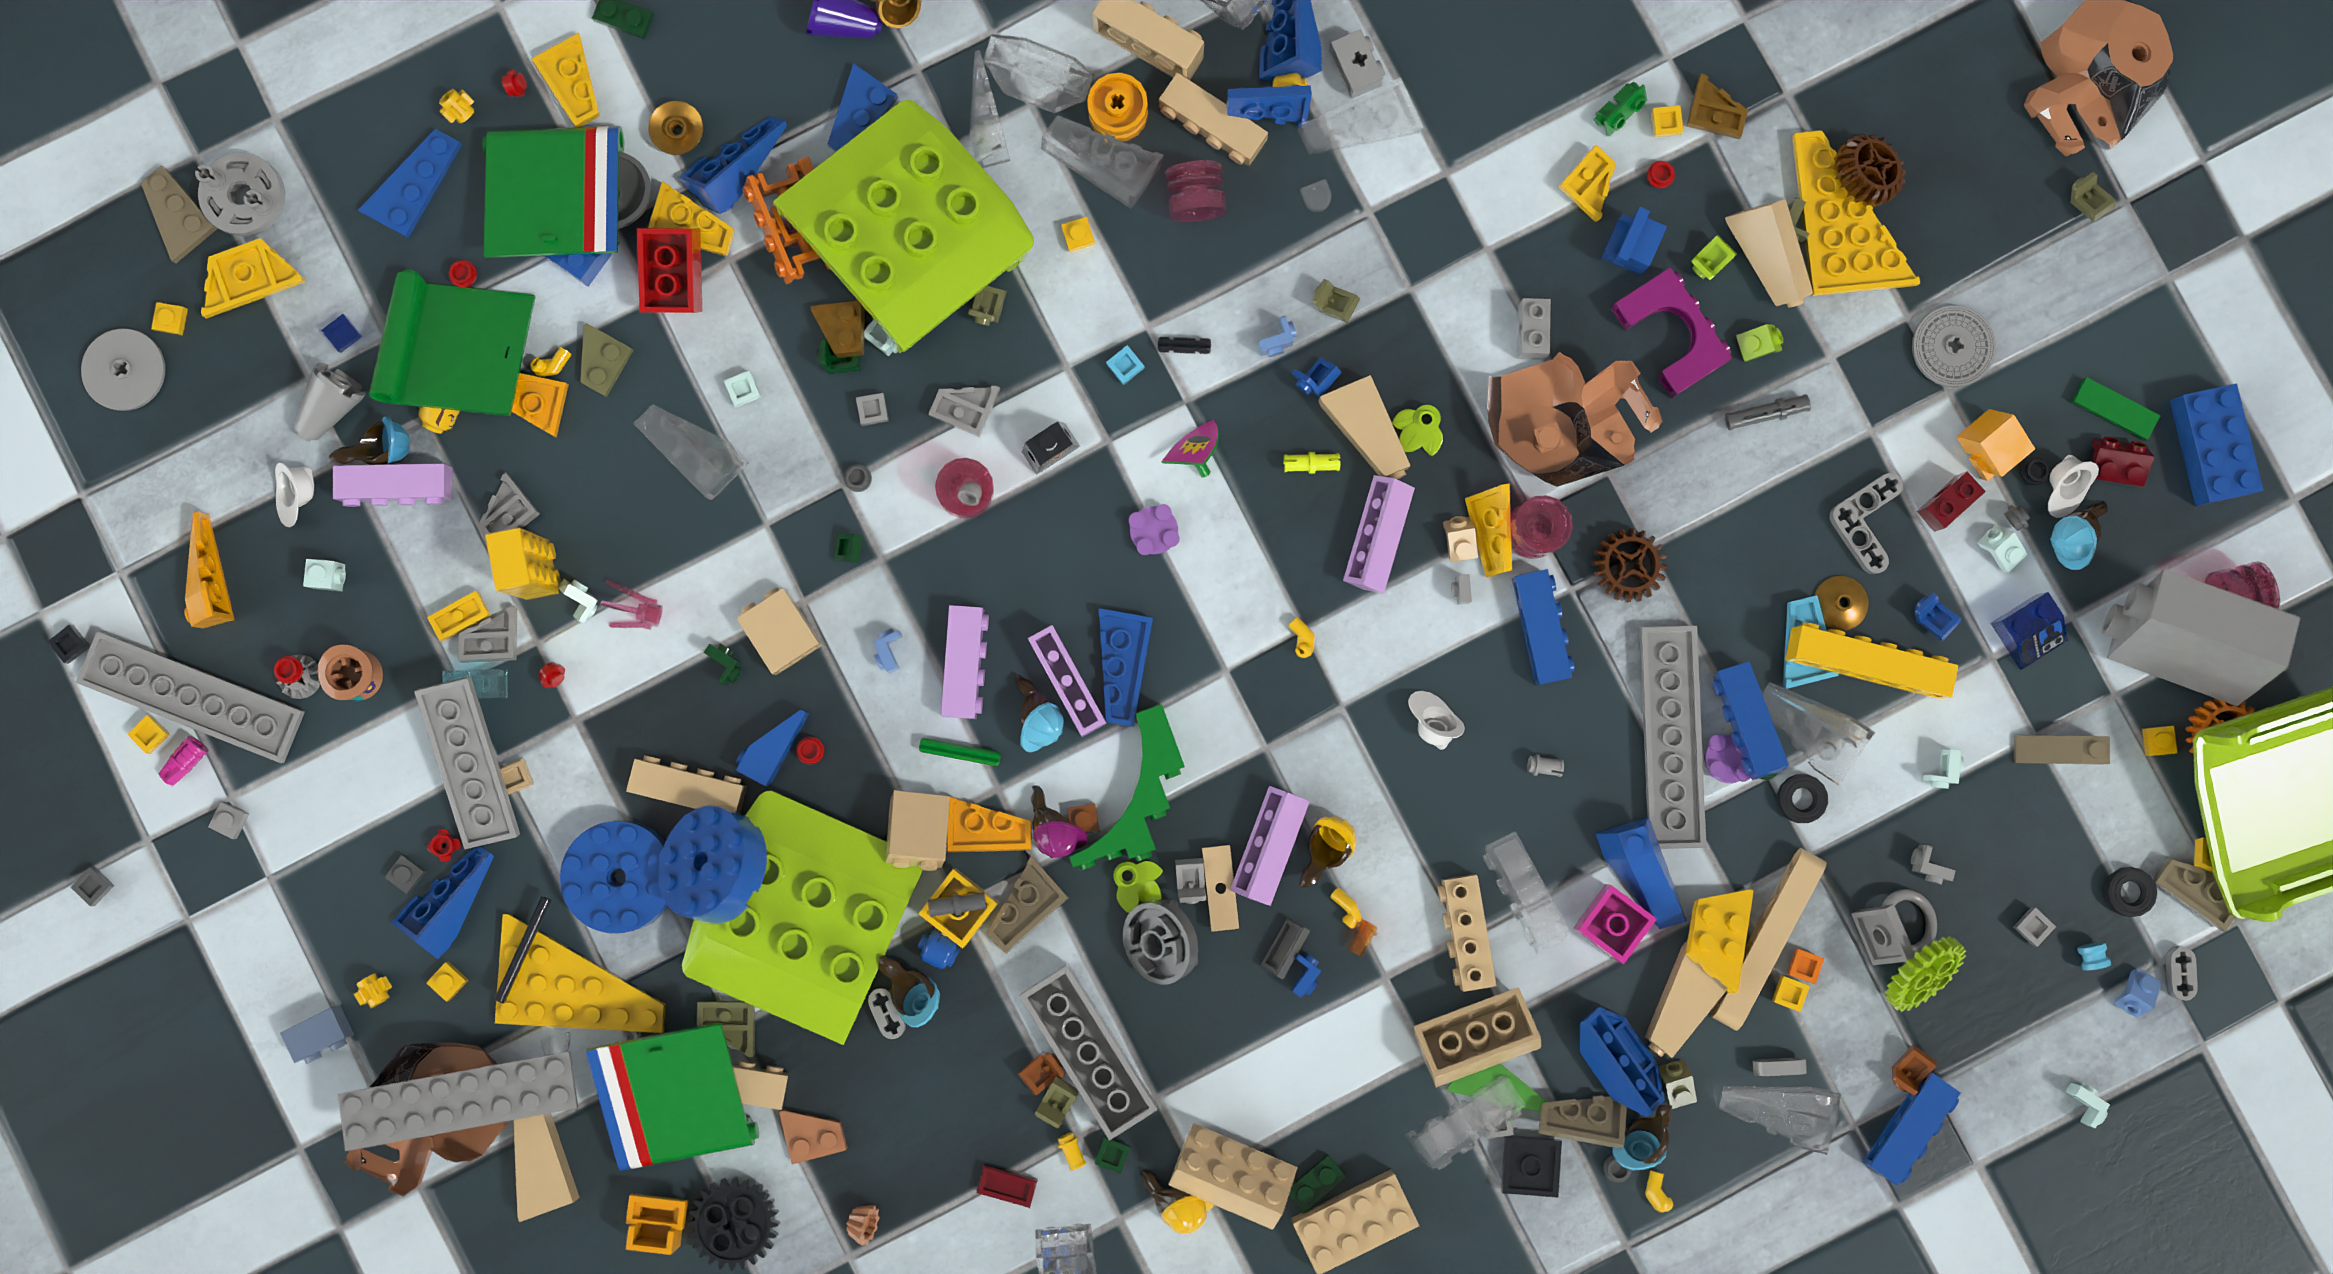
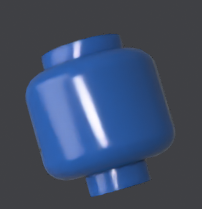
[917,928,961,970]

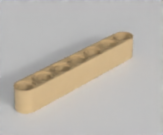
[1711,848,1827,1031]

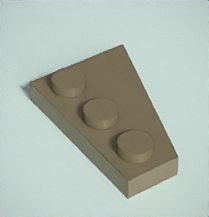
[141,165,218,264]
[987,856,1069,954]
[2153,859,2235,931]
[1538,1095,1627,1149]

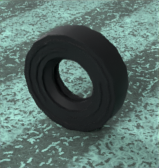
[1777,774,1828,823]
[2103,867,2158,917]

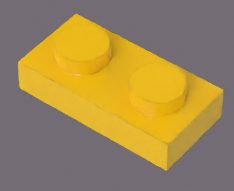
[427,590,491,642]

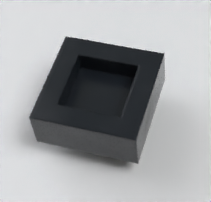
[47,624,90,664]

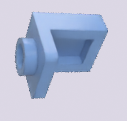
[1258,316,1297,357]
[873,628,903,673]
[2114,967,2161,1017]

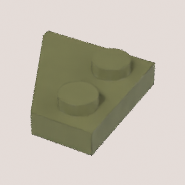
[580,323,634,397]
[697,1001,755,1057]

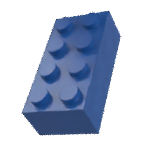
[2169,383,2264,506]

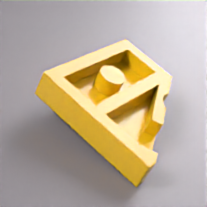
[1558,144,1616,222]

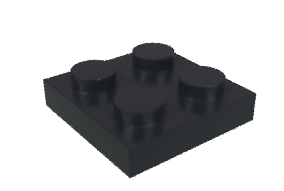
[1501,1135,1562,1198]

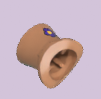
[318,645,383,701]

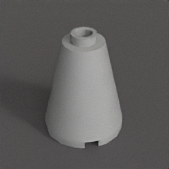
[293,363,366,441]

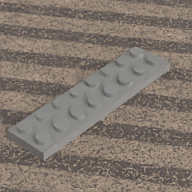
[1640,626,1706,849]
[75,631,305,763]
[338,1051,579,1151]

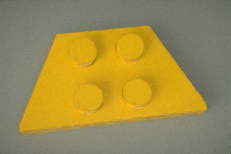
[201,238,306,318]
[1685,889,1754,995]

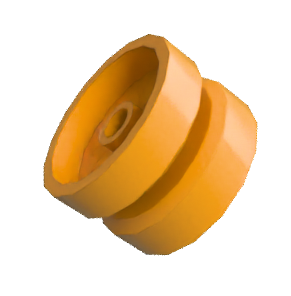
[1087,73,1148,142]

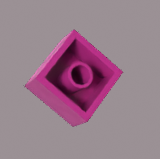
[1573,884,1657,964]

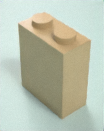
[736,587,823,675]
[885,790,950,871]

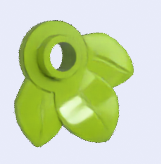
[1392,405,1443,456]
[1113,861,1163,913]

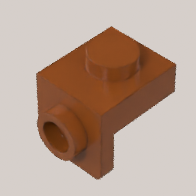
[1892,1044,1937,1096]
[1017,1052,1066,1096]

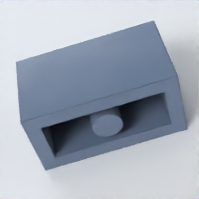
[280,1005,354,1064]

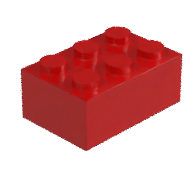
[637,228,703,313]

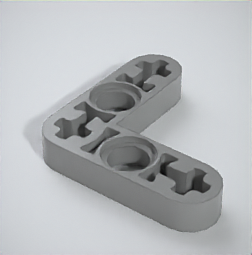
[1830,473,1903,574]

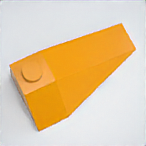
[184,511,234,628]

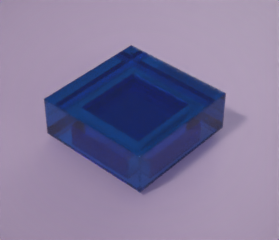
[321,314,363,353]

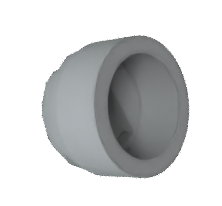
[958,481,982,506]

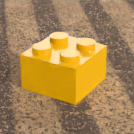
[919,868,999,948]

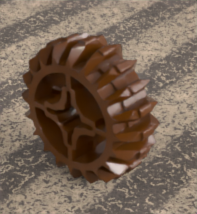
[1833,133,1906,207]
[1592,528,1668,603]

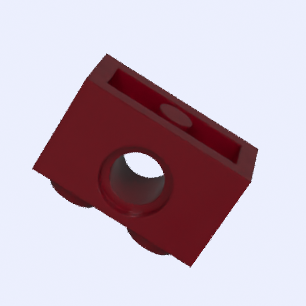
[1916,471,1986,532]

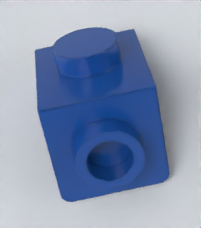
[1292,357,1342,397]
[1915,593,1961,641]
[1291,952,1321,998]

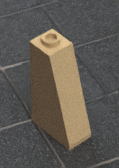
[1725,198,1813,308]
[1318,375,1410,479]
[1645,942,1727,1058]
[514,1113,580,1222]

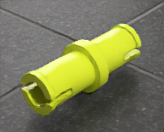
[1283,452,1340,474]

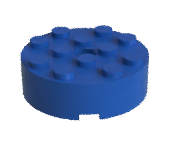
[658,806,767,924]
[560,821,669,934]

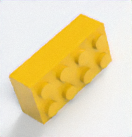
[485,528,561,600]

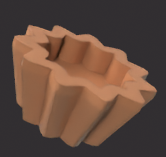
[846,1205,880,1246]

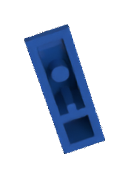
[736,710,810,786]

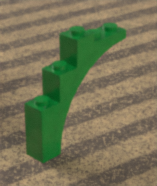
[1069,704,1185,870]

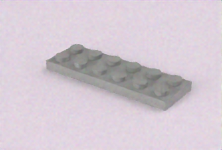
[414,676,520,849]

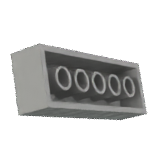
[1019,963,1157,1141]

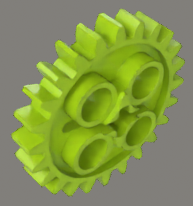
[1885,936,1966,1012]

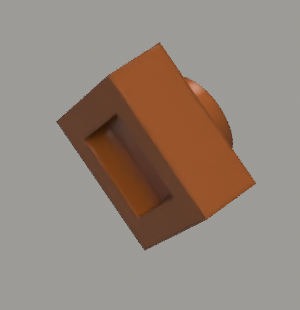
[1068,804,1100,833]

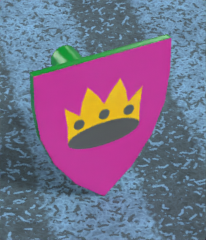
[1161,420,1219,478]

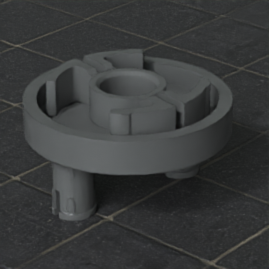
[1123,898,1198,985]

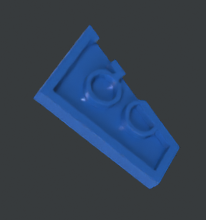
[828,63,899,152]
[1226,85,1312,128]

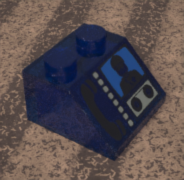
[1990,592,2068,670]

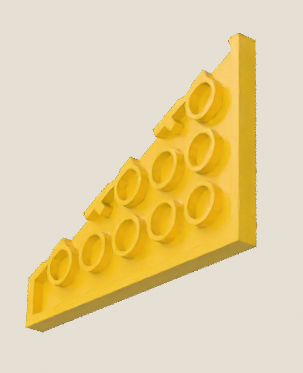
[1792,130,1920,296]
[495,914,666,1033]

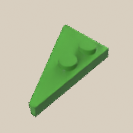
[1446,1063,1547,1112]

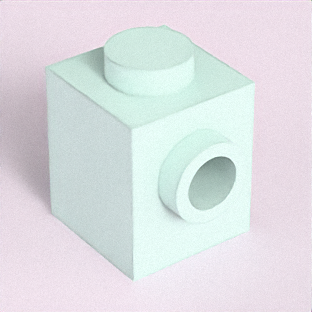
[303,559,346,591]

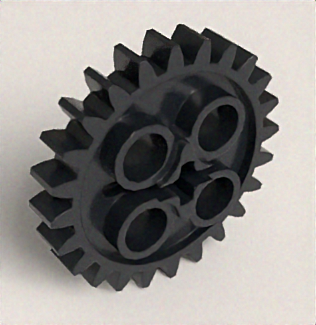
[687,1176,780,1271]

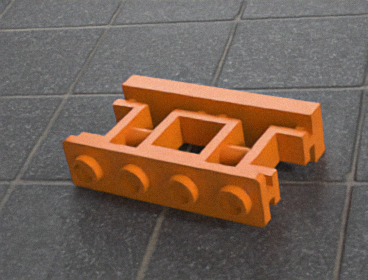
[743,157,830,284]

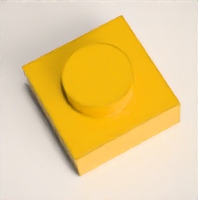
[1651,105,1683,138]
[1061,217,1095,253]
[151,302,188,335]
[127,715,171,754]
[2142,726,2177,756]
[2194,837,2213,872]
[427,961,469,1002]
[1772,975,1810,1012]

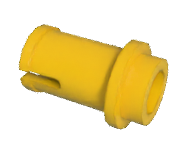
[1057,1132,1087,1171]

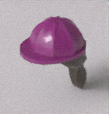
[1031,785,1088,859]

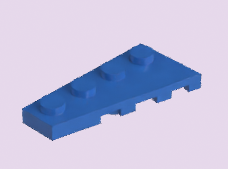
[358,129,462,238]
[1099,608,1153,727]

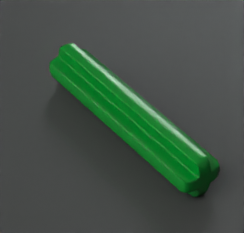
[919,738,1001,766]

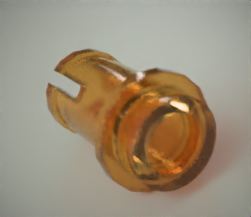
[1347,919,1378,957]

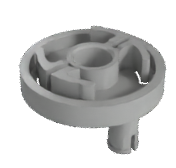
[195,152,285,236]

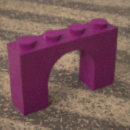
[1611,267,1732,399]

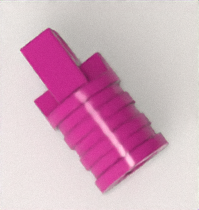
[158,736,208,786]

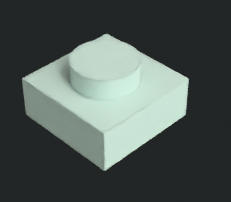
[724,370,761,408]

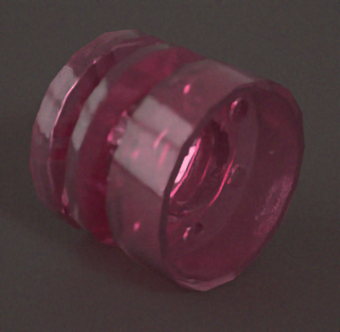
[1165,160,1227,222]
[935,458,994,519]
[1510,495,1573,559]
[2204,561,2280,610]

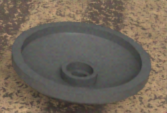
[618,151,652,229]

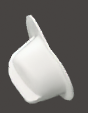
[2048,455,2099,518]
[275,462,314,527]
[1408,691,1465,750]

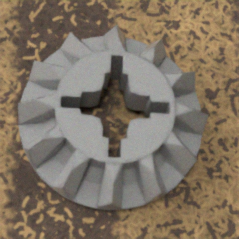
[276,655,320,699]

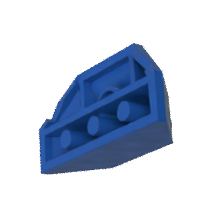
[1580,1007,1665,1117]

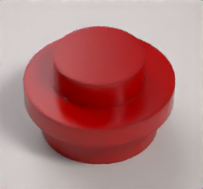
[502,69,527,97]
[1647,161,1675,189]
[449,260,477,288]
[274,656,303,684]
[538,662,565,688]
[796,737,824,764]

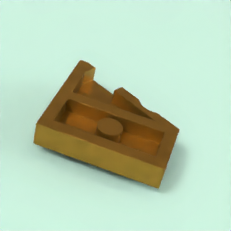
[1686,73,1748,139]
[811,301,865,358]

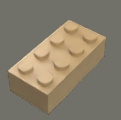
[1092,0,1204,80]
[1414,987,1541,1087]
[1169,1123,1298,1230]
[1291,1169,1419,1274]

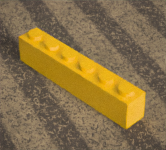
[1785,622,1958,699]

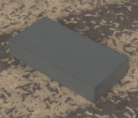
[1260,917,1310,979]

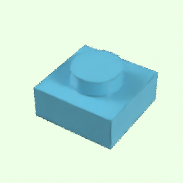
[1106,345,1145,385]

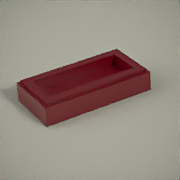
[976,1164,1038,1208]

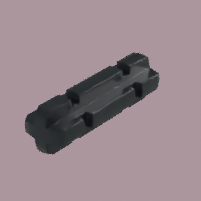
[1158,337,1211,354]

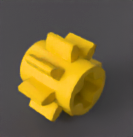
[439,89,474,123]
[354,973,392,1008]

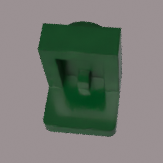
[817,339,861,375]
[703,643,742,686]

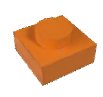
[1786,948,1824,985]

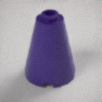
[806,0,883,39]

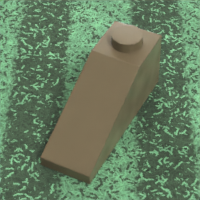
[2014,735,2110,765]

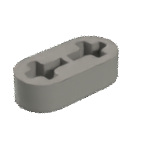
[2165,946,2198,1001]
[868,987,906,1039]
[1752,1058,1807,1076]

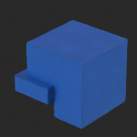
[1601,207,1667,276]

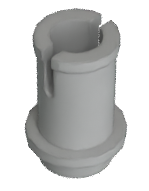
[1527,754,1564,777]

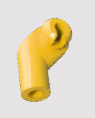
[530,347,572,377]
[1288,616,1315,658]
[1330,887,1362,929]
[1645,1170,1673,1212]

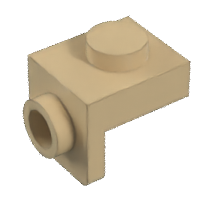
[1443,516,1478,562]

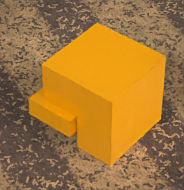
[1956,409,2035,481]
[626,1194,688,1255]

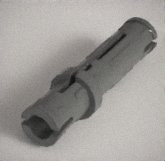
[1725,394,1811,430]

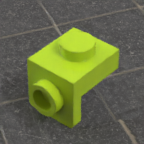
[1691,235,1737,280]
[1736,324,1783,362]

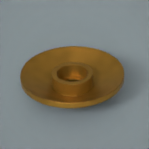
[648,101,704,155]
[1814,576,1869,631]

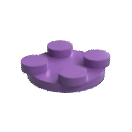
[1129,504,1180,555]
[1704,734,1751,784]

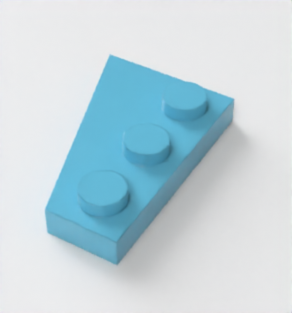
[1783,595,1839,689]

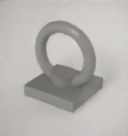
[1851,889,1937,965]

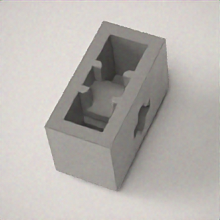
[1329,29,1385,99]
[1517,298,1551,360]

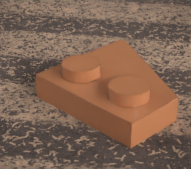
[779,1109,848,1164]

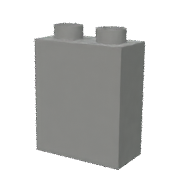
[2102,569,2300,706]

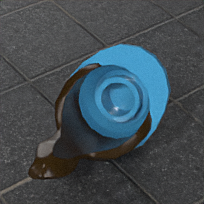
[329,416,410,465]

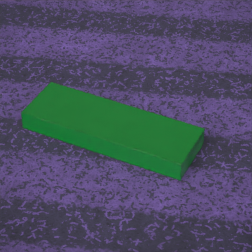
[2071,377,2160,441]

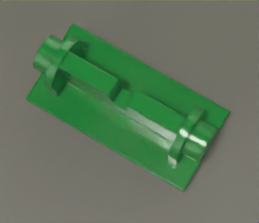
[1593,82,1647,137]

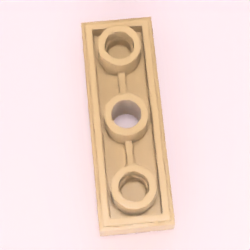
[1202,845,1239,932]

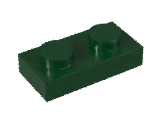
[592,0,654,40]
[1288,1154,1347,1214]

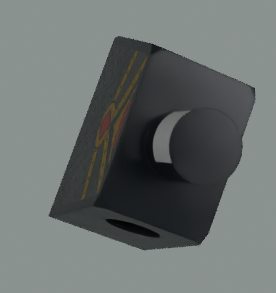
[1022,421,1080,475]

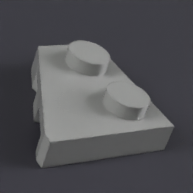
[928,386,1000,437]
[478,473,540,535]
[458,606,517,663]

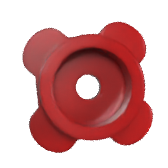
[427,829,461,862]

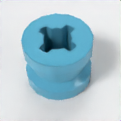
[2077,942,2111,970]

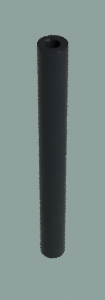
[494,896,552,1004]

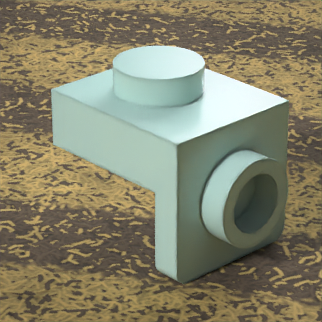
[864,319,898,357]
[1978,525,2028,573]
[558,579,598,623]
[1923,749,1964,789]
[2065,1083,2110,1128]

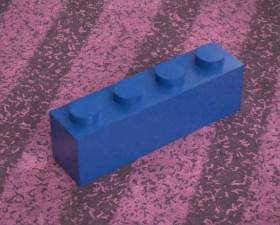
[1511,569,1575,686]
[1712,661,1789,780]
[1862,1072,1961,1186]

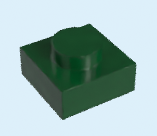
[833,533,862,563]
[1094,1136,1131,1174]

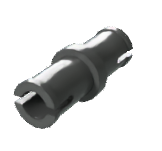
[928,891,987,917]

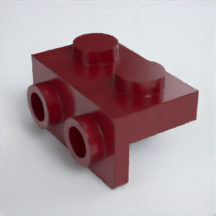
[2091,437,2155,487]

